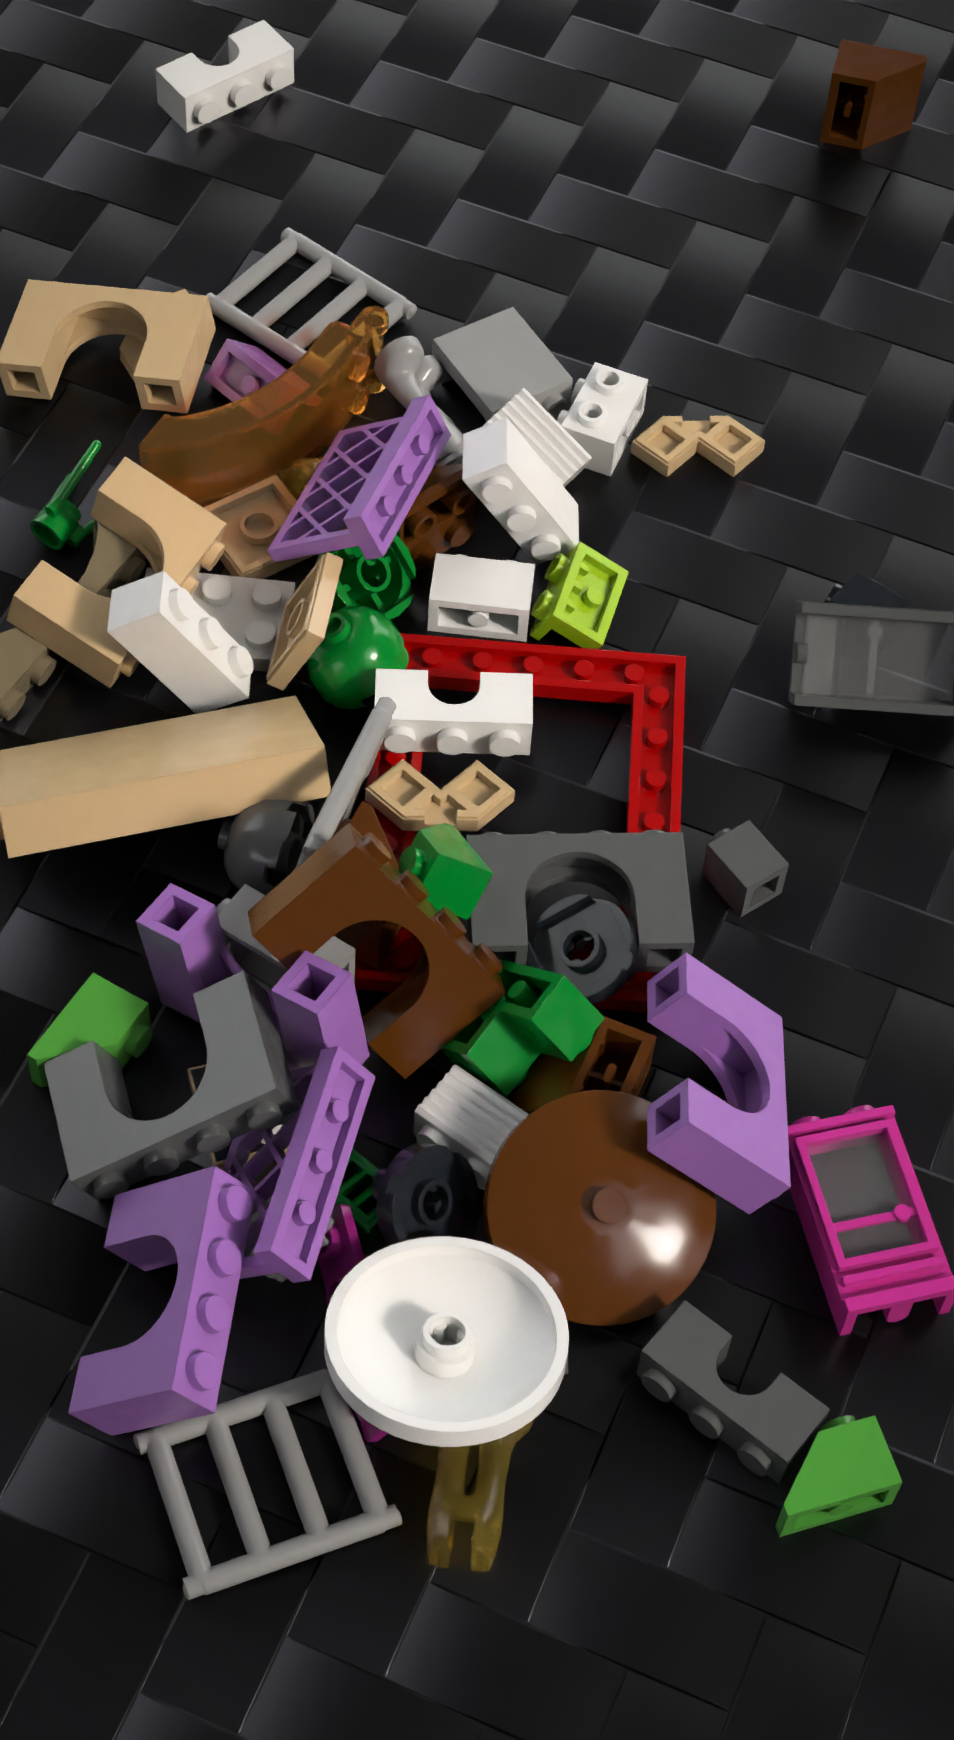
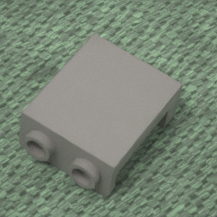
[432,307,573,422]

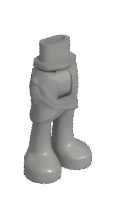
[374,336,463,467]

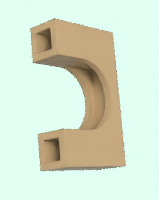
[0,279,216,413]
[6,457,227,688]

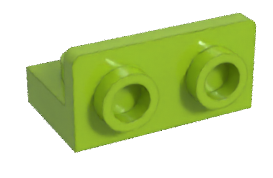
[530,541,629,649]

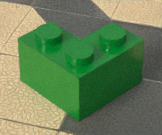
[441,960,605,1096]

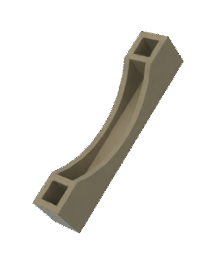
[0,520,147,721]

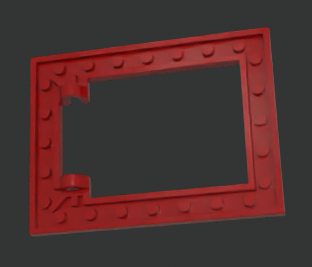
[355,633,686,1013]

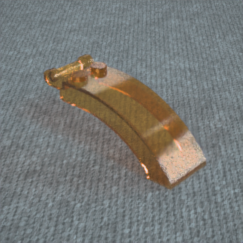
[139,306,389,507]

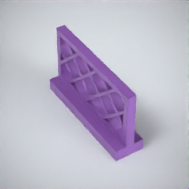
[267,395,451,562]
[222,1046,375,1283]

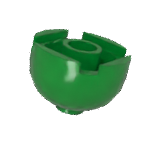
[315,534,416,620]
[305,605,409,709]

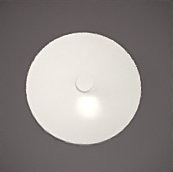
[324,1236,569,1447]

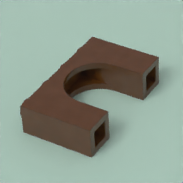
[248,823,506,1079]

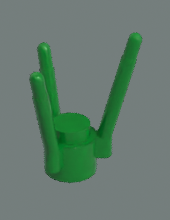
[30,440,101,550]

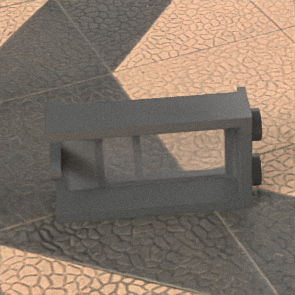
[788,601,954,716]

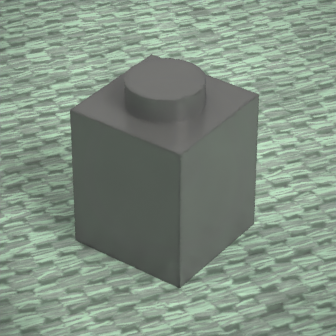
[702,820,789,918]

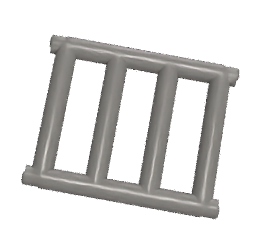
[206,227,417,387]
[295,697,397,869]
[133,1369,402,1600]

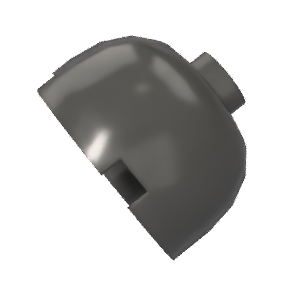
[218,799,314,896]

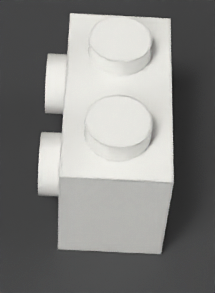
[557,362,648,477]

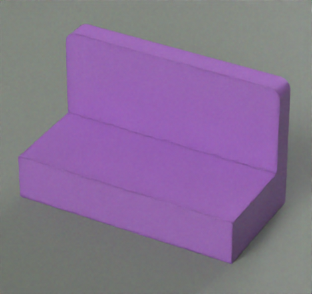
[203,338,320,432]

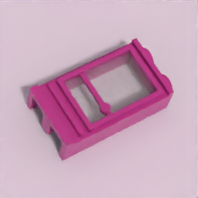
[788,1105,954,1336]

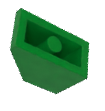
[398,823,493,920]

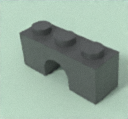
[636,1300,830,1484]

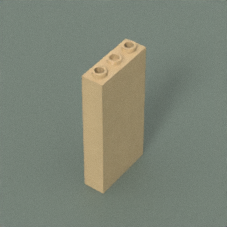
[0,695,331,858]

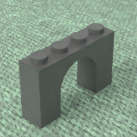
[466,830,695,972]
[43,971,300,1200]

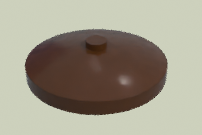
[483,1090,716,1326]

